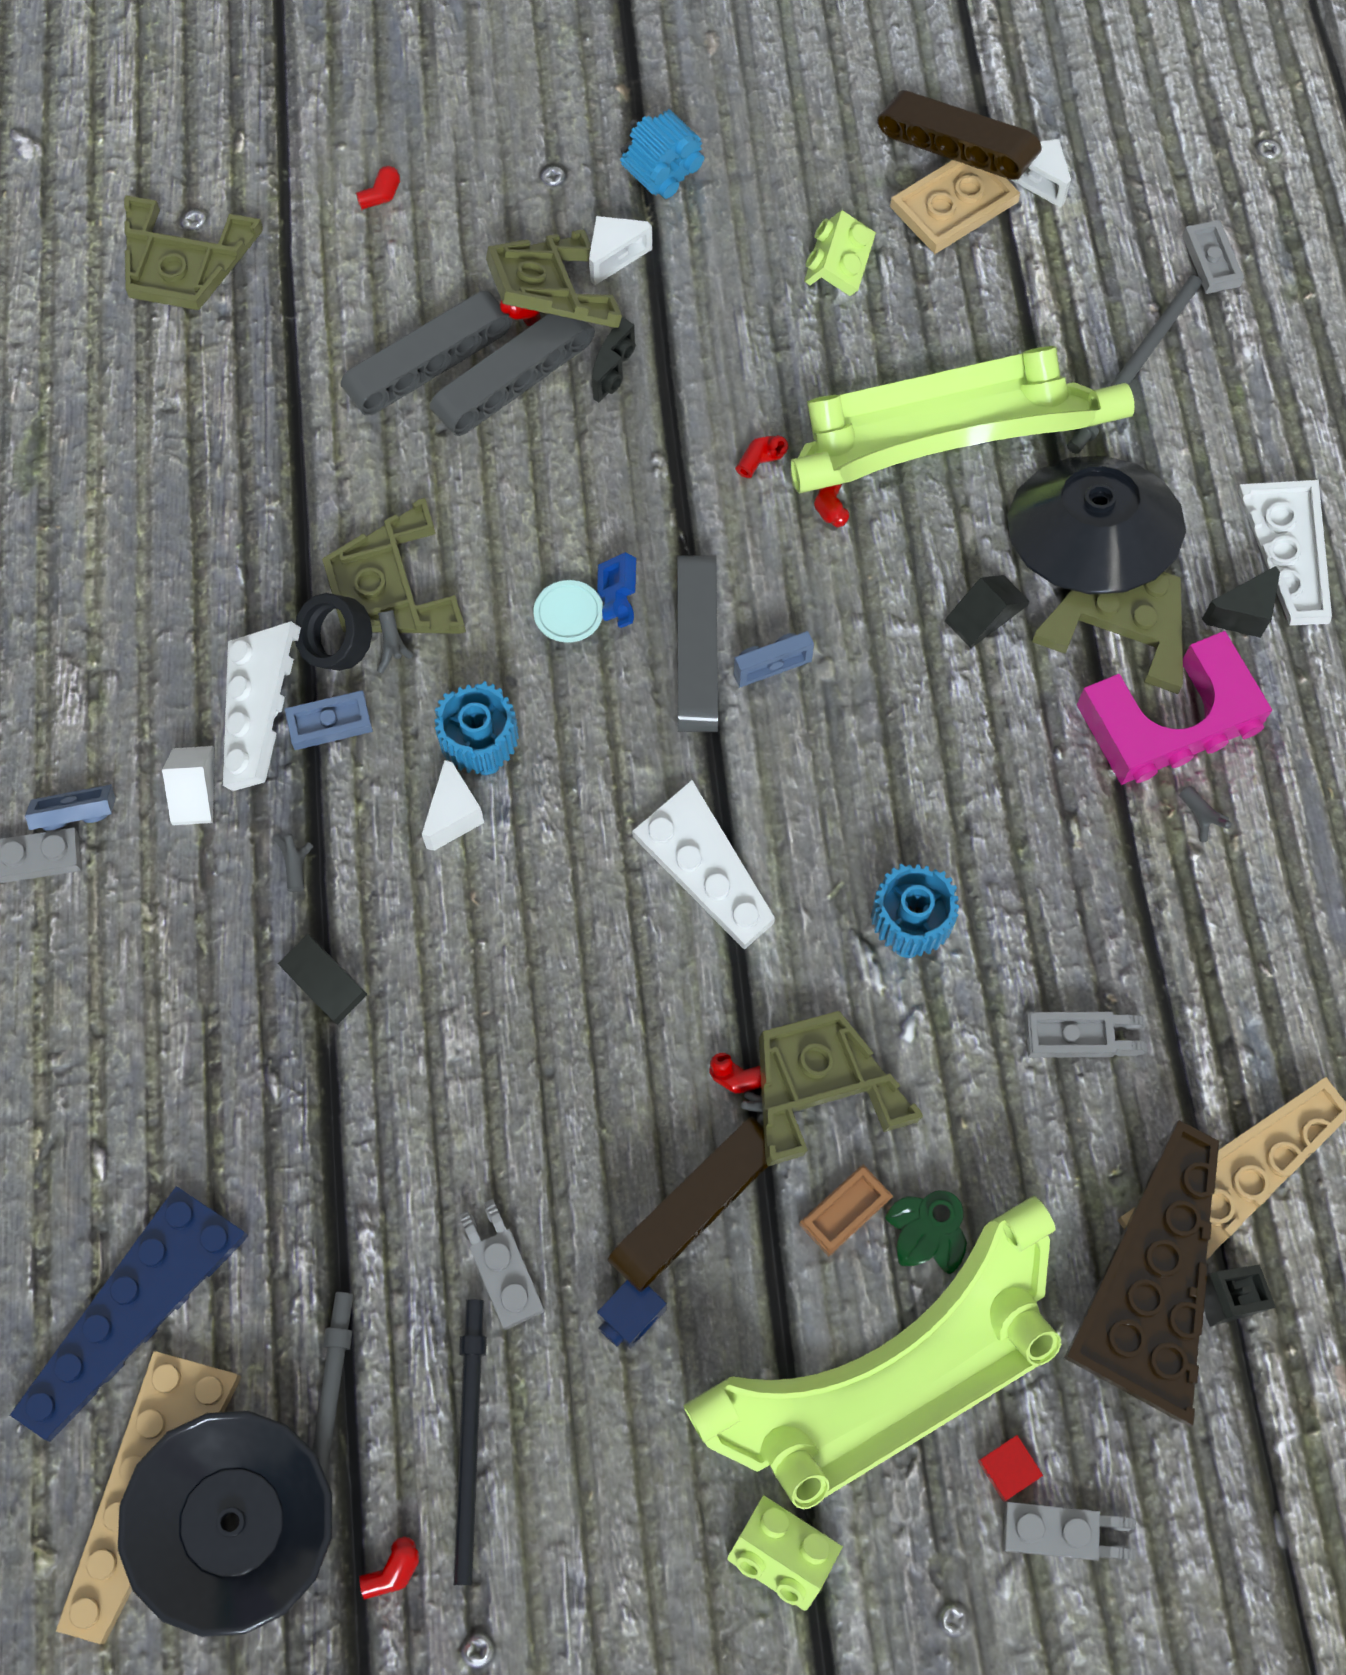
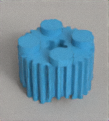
[620,109,705,199]
[435,681,519,776]
[871,864,959,958]

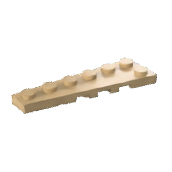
[1117,1077,1346,1260]
[56,1351,241,1644]

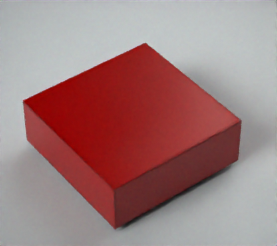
[978,1435,1044,1502]

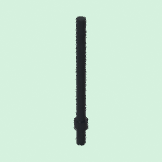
[453,1299,487,1585]

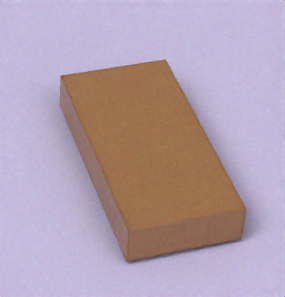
[799,1164,893,1257]

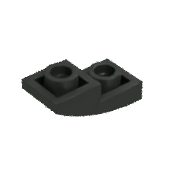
[592,317,636,403]
[278,934,368,1025]

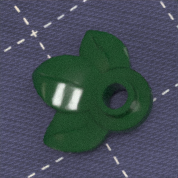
[885,1190,967,1274]

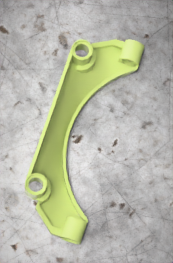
[791,346,1135,493]
[683,1196,1061,1509]

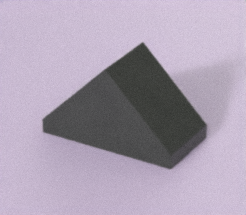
[1202,566,1280,638]
[945,575,1030,648]
[1204,1264,1276,1327]

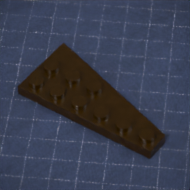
[1064,1120,1219,1427]

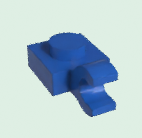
[597,552,636,628]

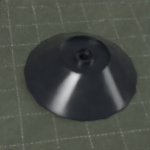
[1007,456,1186,594]
[118,1411,332,1637]

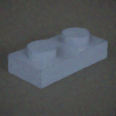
[733,631,814,688]
[285,690,373,750]
[25,784,116,831]

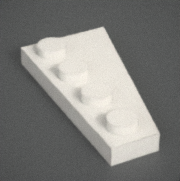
[1238,480,1332,626]
[223,622,301,791]
[632,780,775,950]

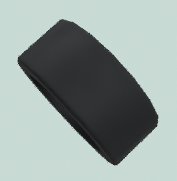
[295,593,372,671]

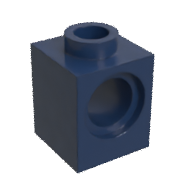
[597,1280,667,1349]

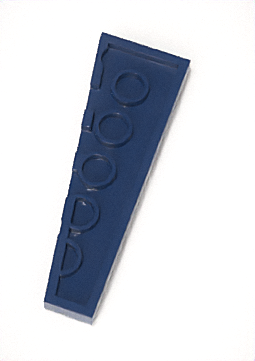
[10,1186,248,1442]

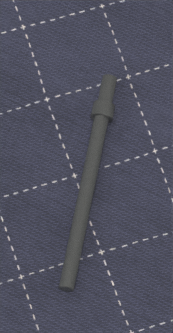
[313,1292,353,1479]

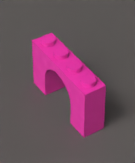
[1077,631,1272,785]

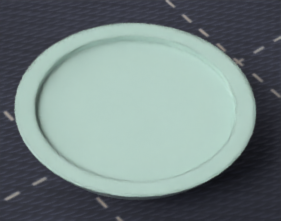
[533,580,603,643]

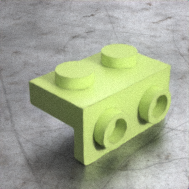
[804,210,876,296]
[727,1495,843,1610]

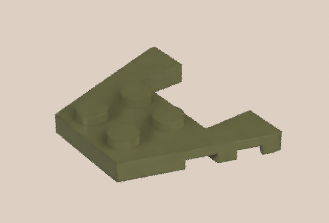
[124,195,263,310]
[486,230,622,328]
[322,498,466,634]
[1032,572,1183,694]
[759,1011,923,1166]

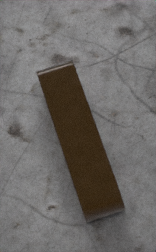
[877,90,1042,180]
[607,1116,768,1292]

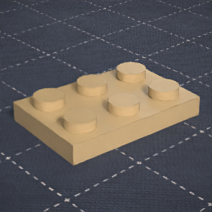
[890,160,1020,254]

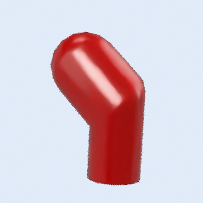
[356,166,400,210]
[500,300,541,326]
[735,435,789,478]
[814,484,849,528]
[709,1053,761,1094]
[359,1537,419,1600]

